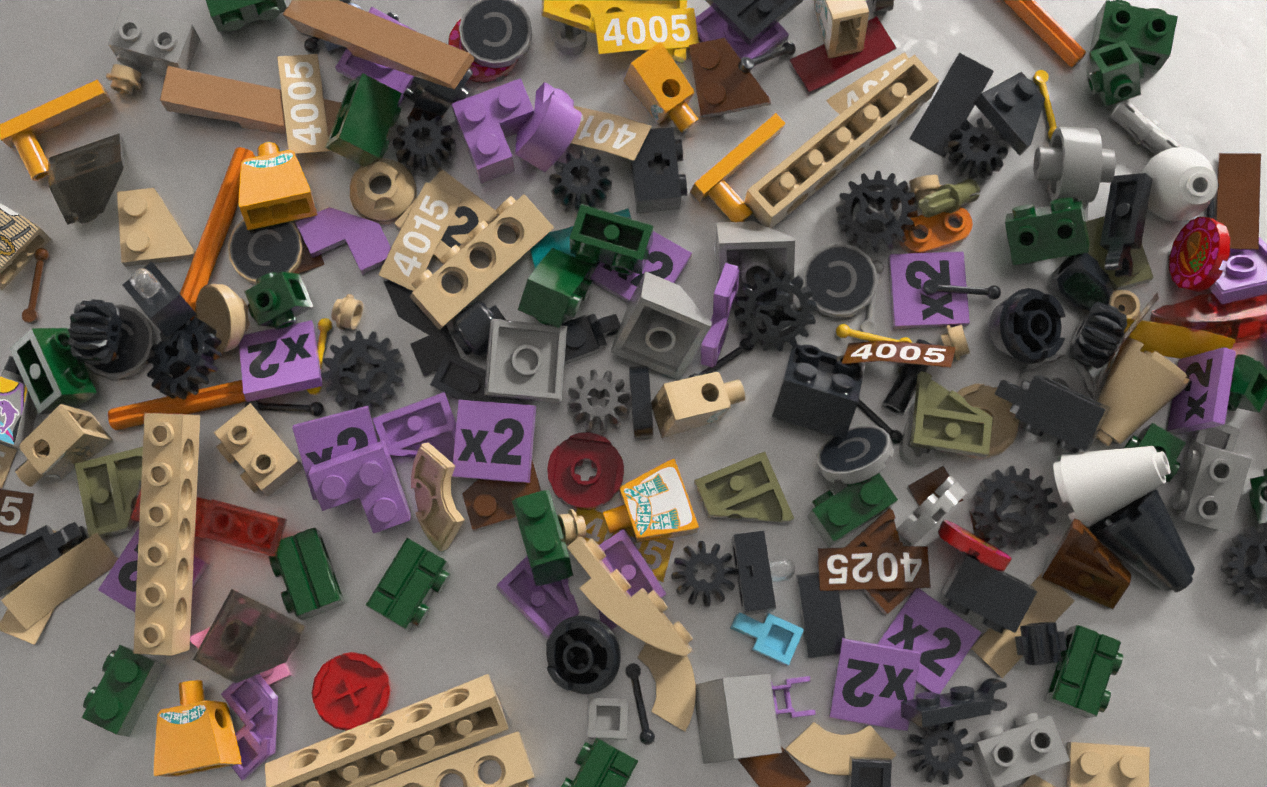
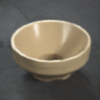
[350,158,417,225]
[195,284,250,353]

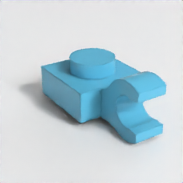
[730,612,804,666]

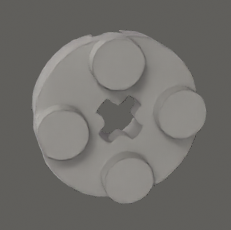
[896,476,967,545]

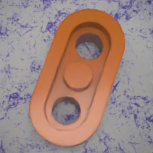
[899,207,973,254]

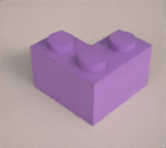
[451,78,534,184]
[308,440,411,534]

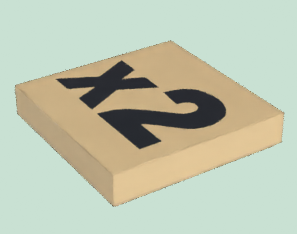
[394,169,499,265]

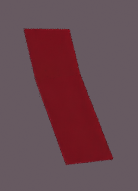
[789,16,897,92]

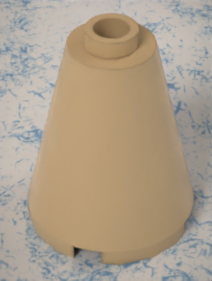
[1096,338,1190,446]

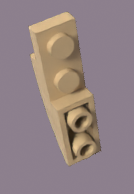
[567,537,693,657]

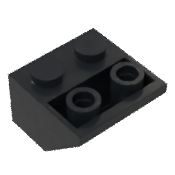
[772,344,865,439]

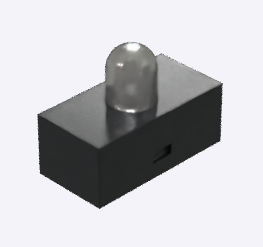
[122,261,197,338]
[731,530,795,615]

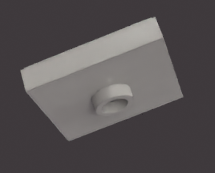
[484,319,567,403]

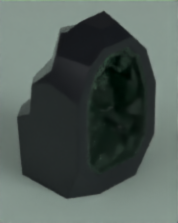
[1052,253,1114,310]

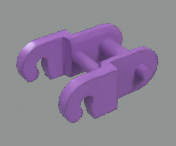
[771,676,816,719]

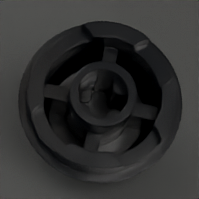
[403,67,473,116]
[989,288,1066,364]
[546,616,621,694]

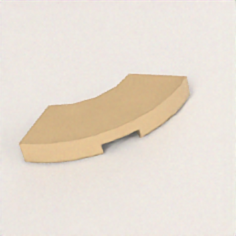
[411,443,465,552]
[637,643,696,732]
[785,722,897,776]

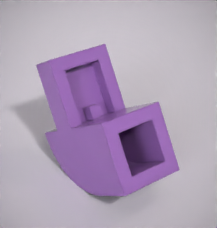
[515,82,582,172]

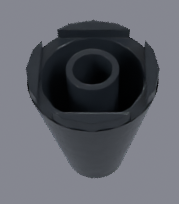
[1090,489,1195,592]

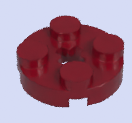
[547,432,624,510]

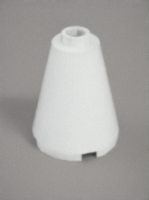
[1142,147,1218,221]
[1053,446,1171,528]

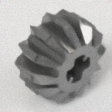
[567,369,631,434]

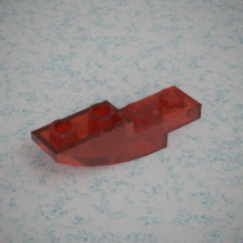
[1150,293,1267,344]
[131,489,287,557]

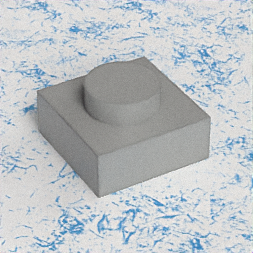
[1188,424,1241,452]
[587,697,629,740]

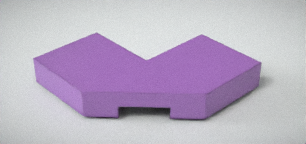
[295,207,391,274]
[701,263,739,368]
[221,667,278,781]

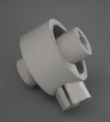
[1033,127,1116,222]

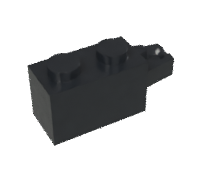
[994,375,1110,453]

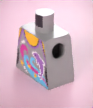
[0,356,37,451]

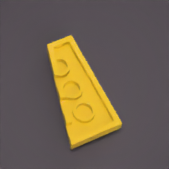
[541,0,687,63]

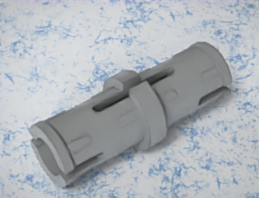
[1110,100,1182,155]

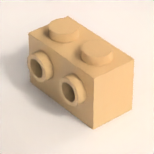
[214,403,304,497]

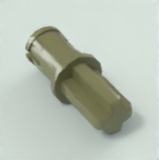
[918,179,980,218]

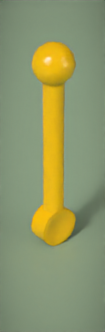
[1033,70,1057,140]
[306,318,332,395]
[836,324,912,343]

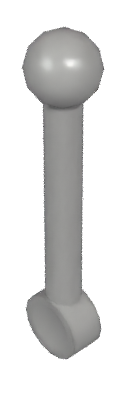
[860,260,884,334]

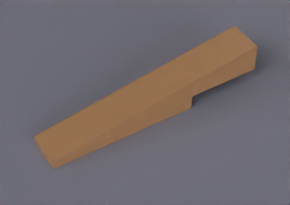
[282,0,475,90]
[160,66,389,139]

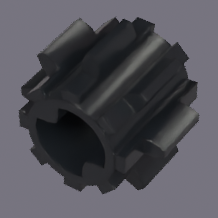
[1015,622,1067,665]

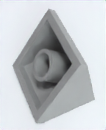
[695,673,782,764]

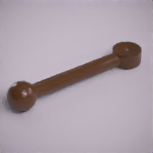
[22,248,49,324]

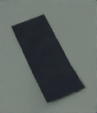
[909,52,994,158]
[384,280,461,375]

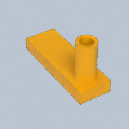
[0,79,111,181]
[690,113,786,222]

